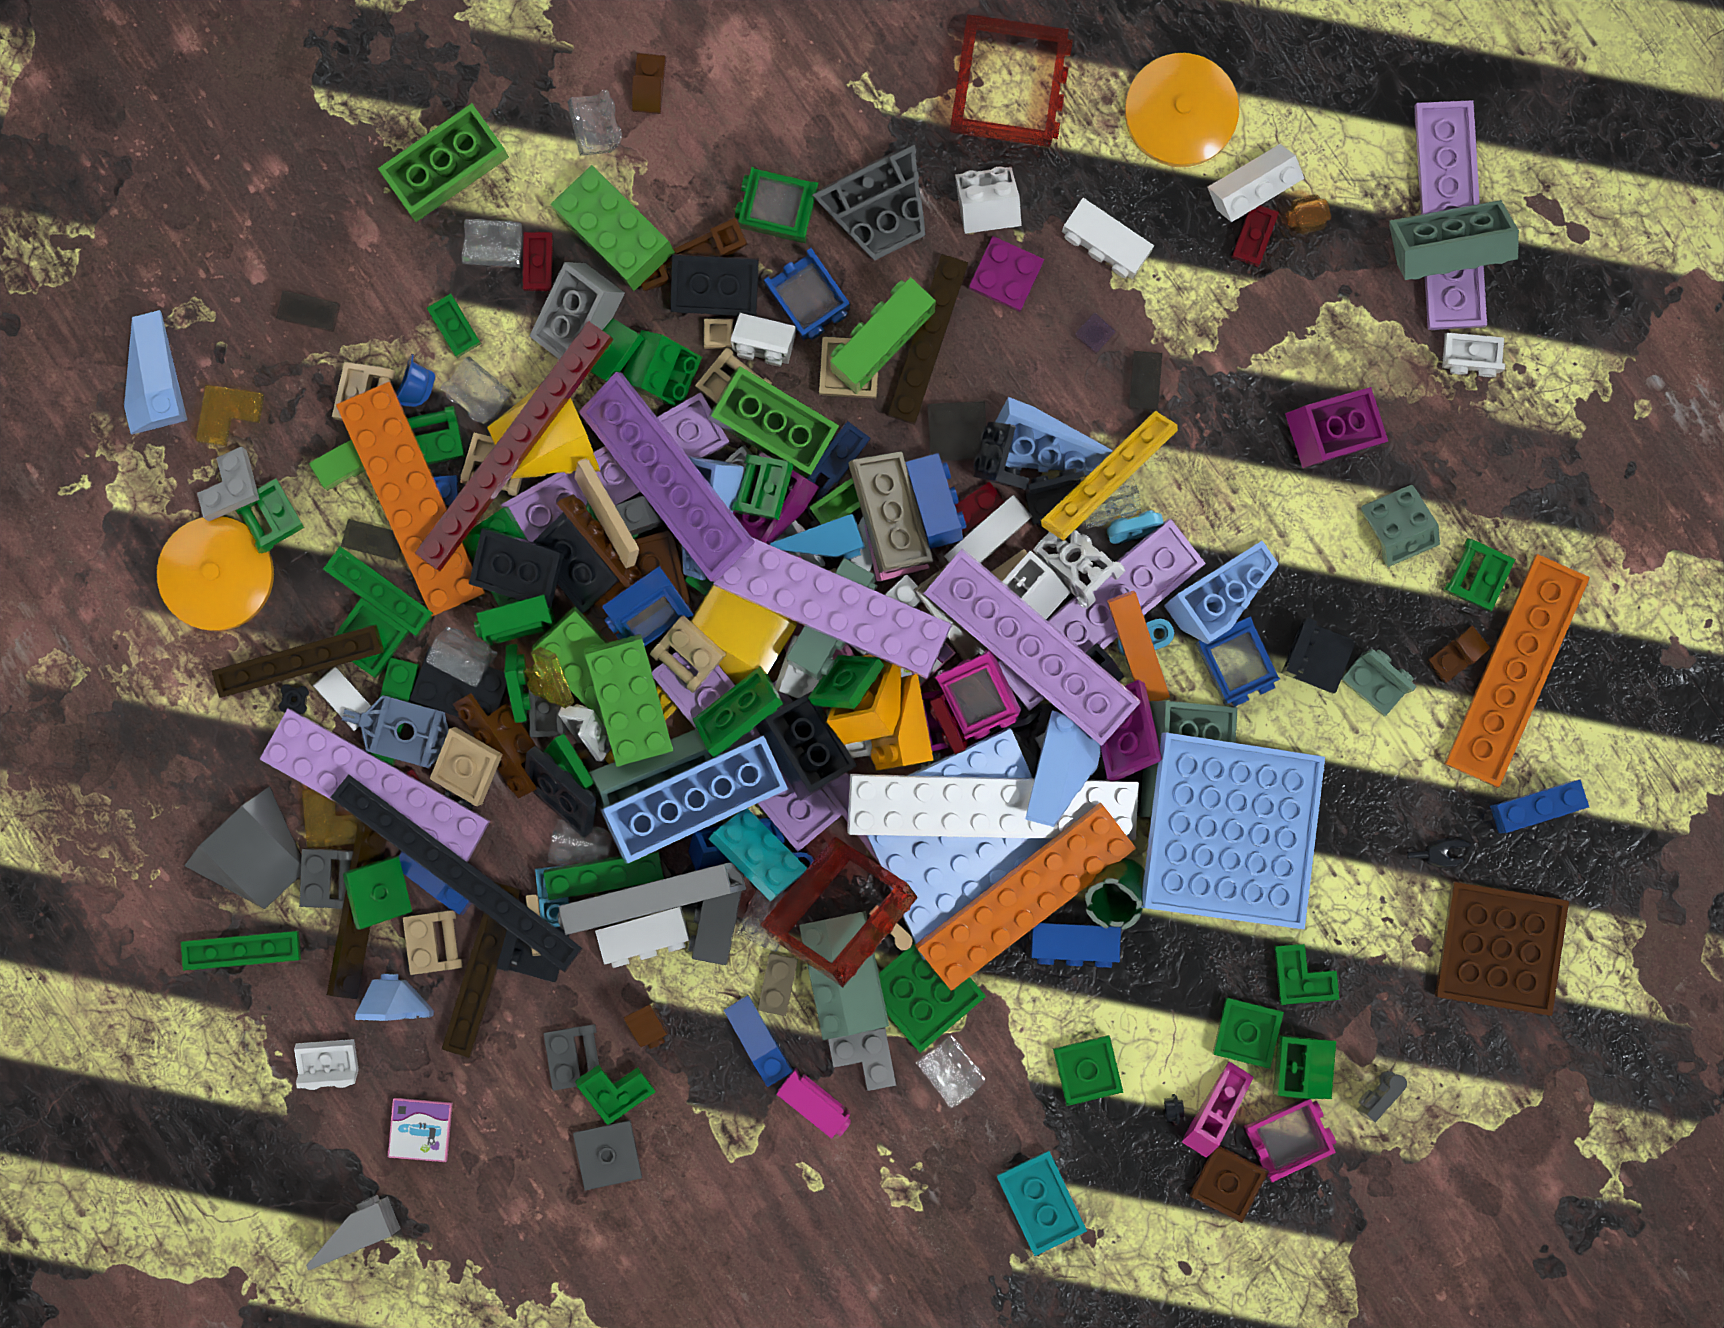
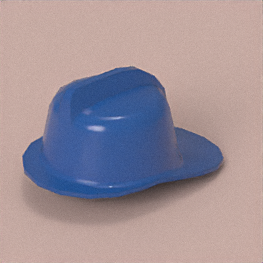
[396,354,435,407]

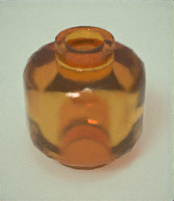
[1286,194,1331,235]

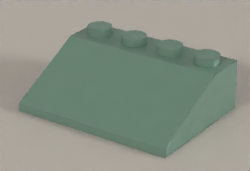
[1140,701,1237,818]

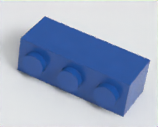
[905,453,966,549]
[1490,779,1589,834]
[1030,923,1121,968]

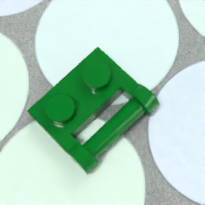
[406,405,465,464]
[731,454,794,520]
[235,478,305,553]
[1443,538,1516,612]

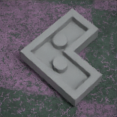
[197,447,259,521]
[828,1027,896,1091]

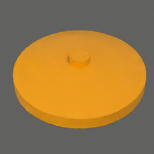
[1125,53,1239,167]
[157,516,274,631]

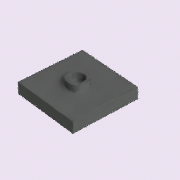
[573,1120,643,1191]

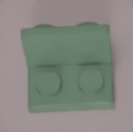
[1361,485,1440,567]
[1341,649,1417,717]

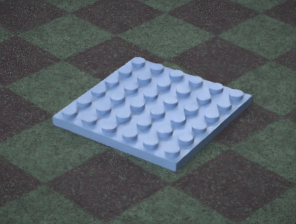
[866,727,1052,960]
[1141,733,1325,929]

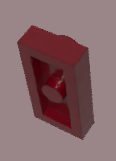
[1232,205,1279,267]
[523,232,553,291]
[955,481,1005,535]
[930,692,971,754]

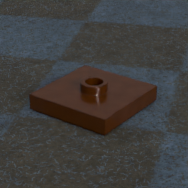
[1189,1145,1269,1223]

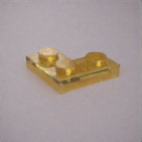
[196,385,264,447]
[525,647,575,709]
[302,789,363,848]

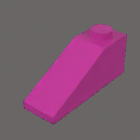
[1182,1062,1254,1158]

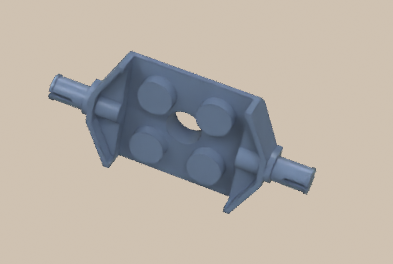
[341,695,448,768]

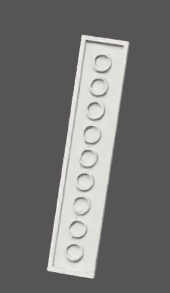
[847,774,1139,840]

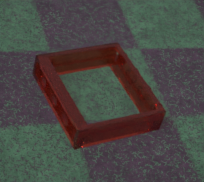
[950,14,1073,147]
[760,837,918,988]

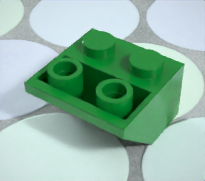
[623,330,702,407]
[1273,1035,1336,1099]

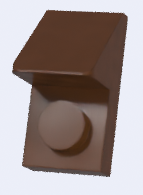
[632,53,666,114]
[1427,625,1490,683]

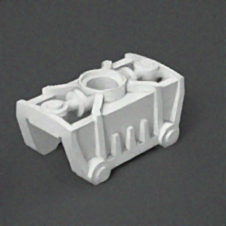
[1033,530,1125,609]

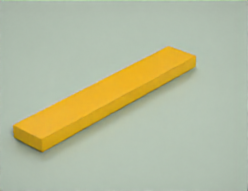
[1041,411,1178,541]

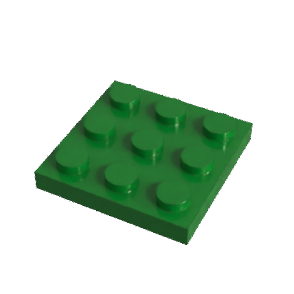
[879,942,987,1053]

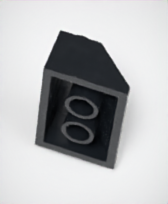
[755,691,857,801]

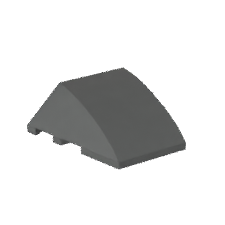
[812,144,926,260]
[184,786,302,909]

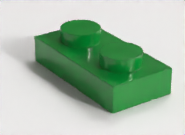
[427,294,481,358]

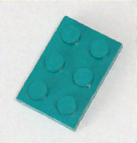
[709,808,807,902]
[996,1150,1087,1256]

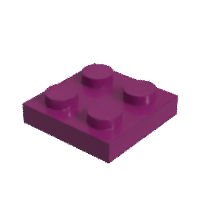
[969,236,1044,312]

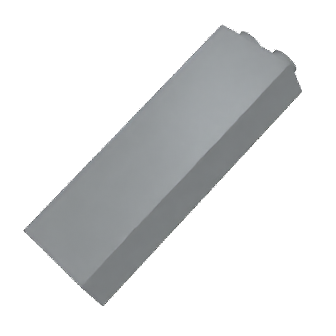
[558,862,746,935]

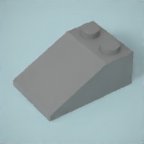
[530,262,625,359]
[306,1195,401,1271]

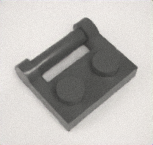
[299,848,353,909]
[544,1024,599,1091]
[1357,1071,1407,1123]

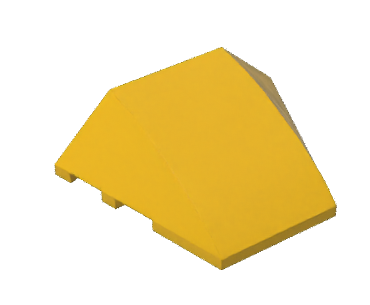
[487,384,600,479]
[691,584,798,685]

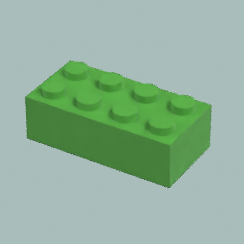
[378,103,509,222]
[551,165,675,291]
[830,277,936,394]
[707,366,839,477]
[532,606,609,726]
[584,634,673,767]

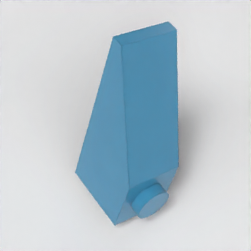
[770,514,866,560]

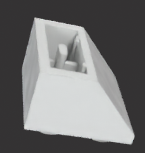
[955,167,1021,234]
[731,313,796,367]
[1002,551,1071,619]

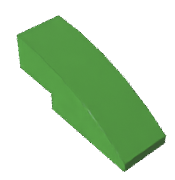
[309,440,366,491]
[810,478,861,525]

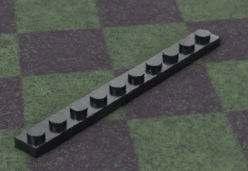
[330,774,583,972]

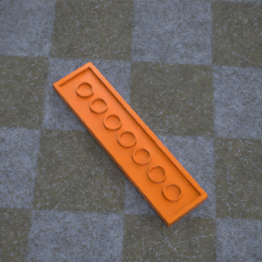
[336,381,485,616]
[1444,554,1590,788]
[915,802,1137,991]

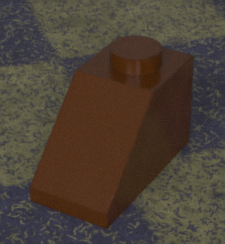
[623,1002,669,1049]

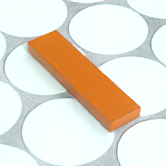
[1107,590,1170,701]

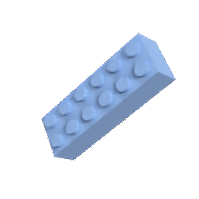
[601,736,788,863]

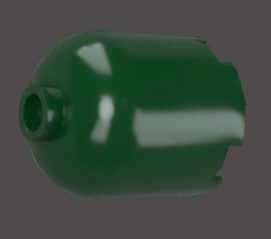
[1085,858,1145,930]

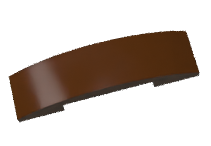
[641,217,747,291]

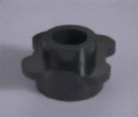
[278,684,309,714]
[1164,1094,1184,1125]

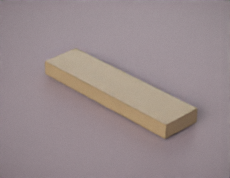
[574,458,639,568]

